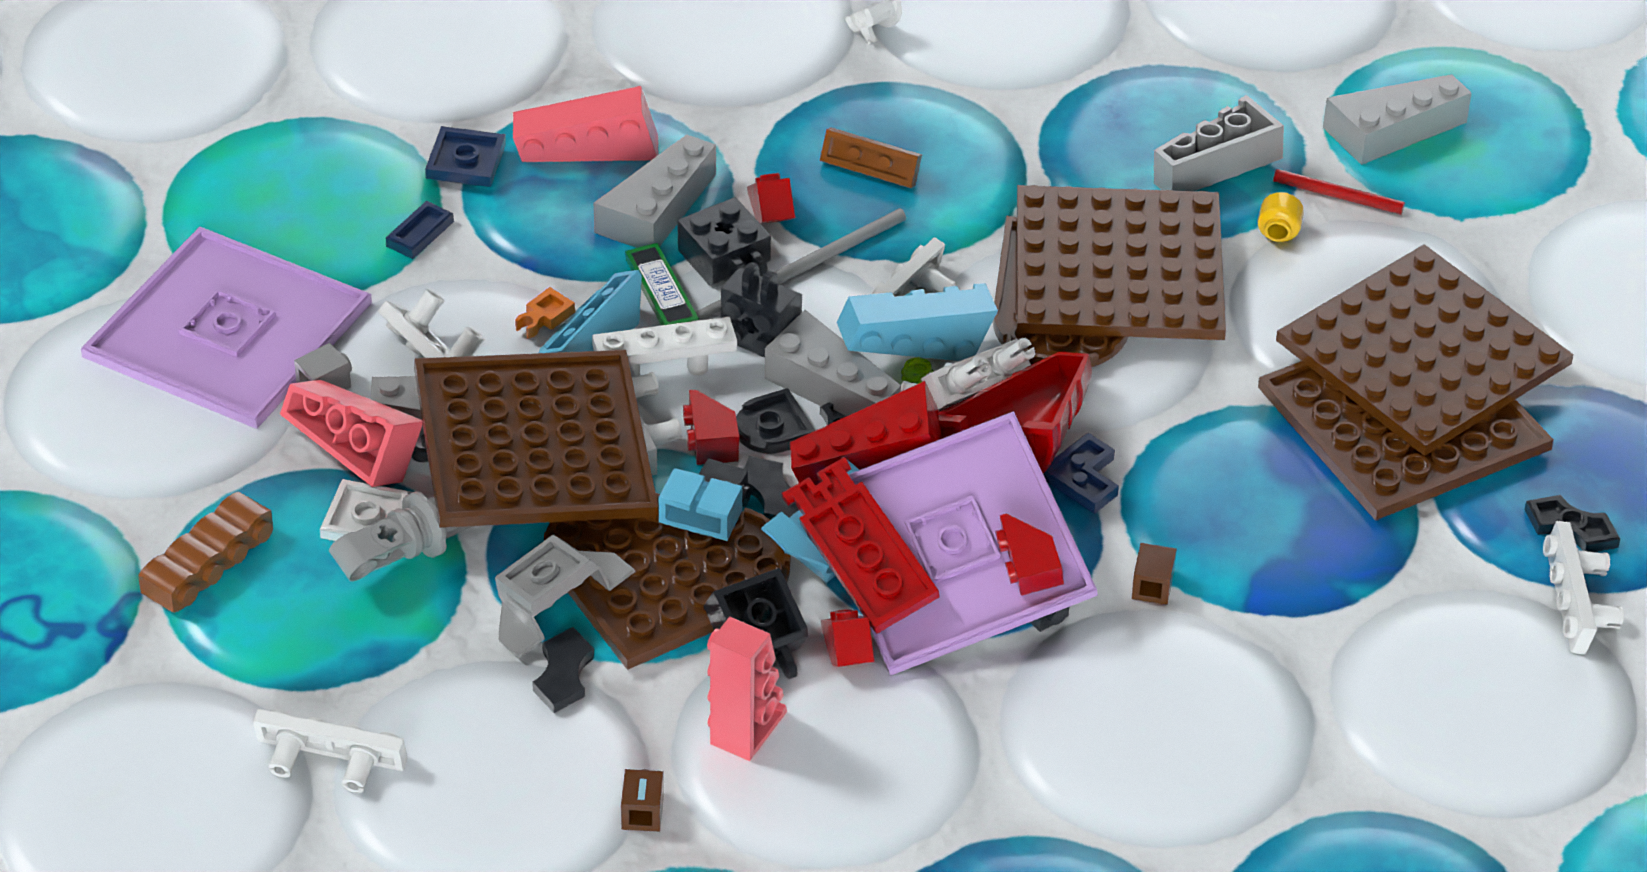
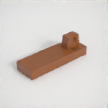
[820,127,922,188]

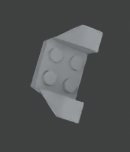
[495,535,636,658]

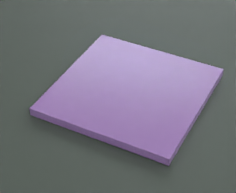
[81,227,372,429]
[848,411,1098,676]

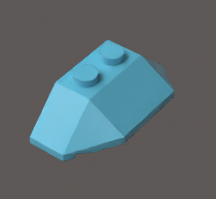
[538,270,642,353]

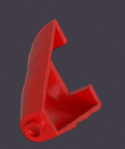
[938,352,1092,473]

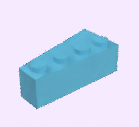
[836,283,998,361]

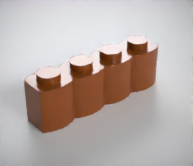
[138,491,273,613]

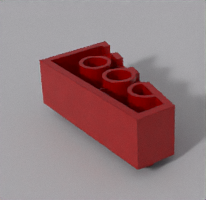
[790,381,940,485]

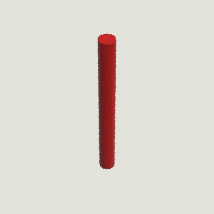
[1273,169,1405,215]

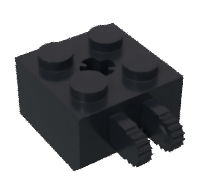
[677,197,771,285]
[721,262,802,357]
[703,567,808,684]

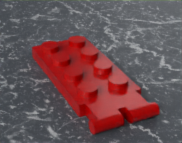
[781,457,940,634]

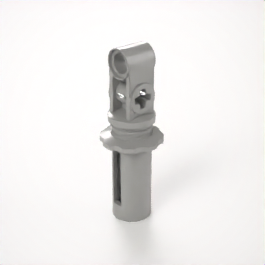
[329,491,473,581]

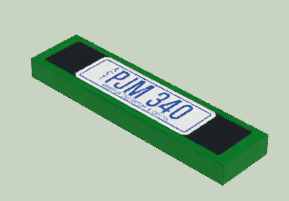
[625,243,699,326]

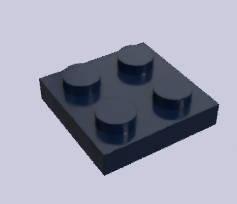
[425,126,506,187]

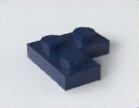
[1043,432,1119,514]

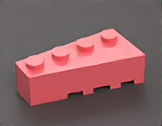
[513,86,658,162]
[280,379,423,487]
[707,617,787,761]

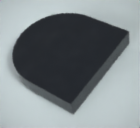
[736,388,815,454]

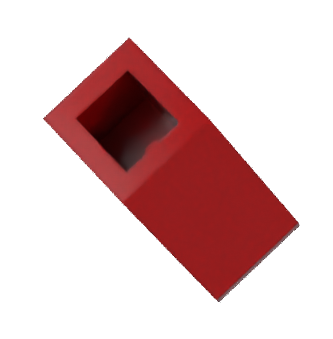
[747,173,795,224]
[683,390,739,465]
[995,513,1064,596]
[821,609,875,667]

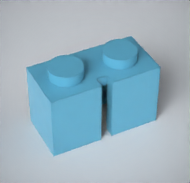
[659,468,742,541]

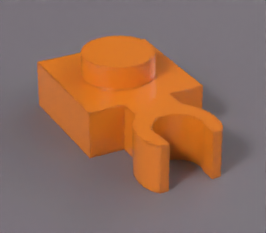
[515,287,575,339]

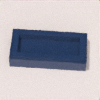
[385,201,454,259]

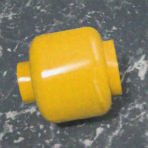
[1258,192,1304,242]

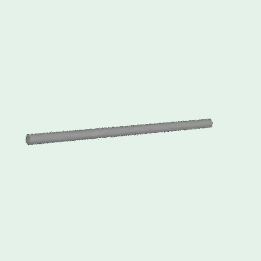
[696,208,906,321]

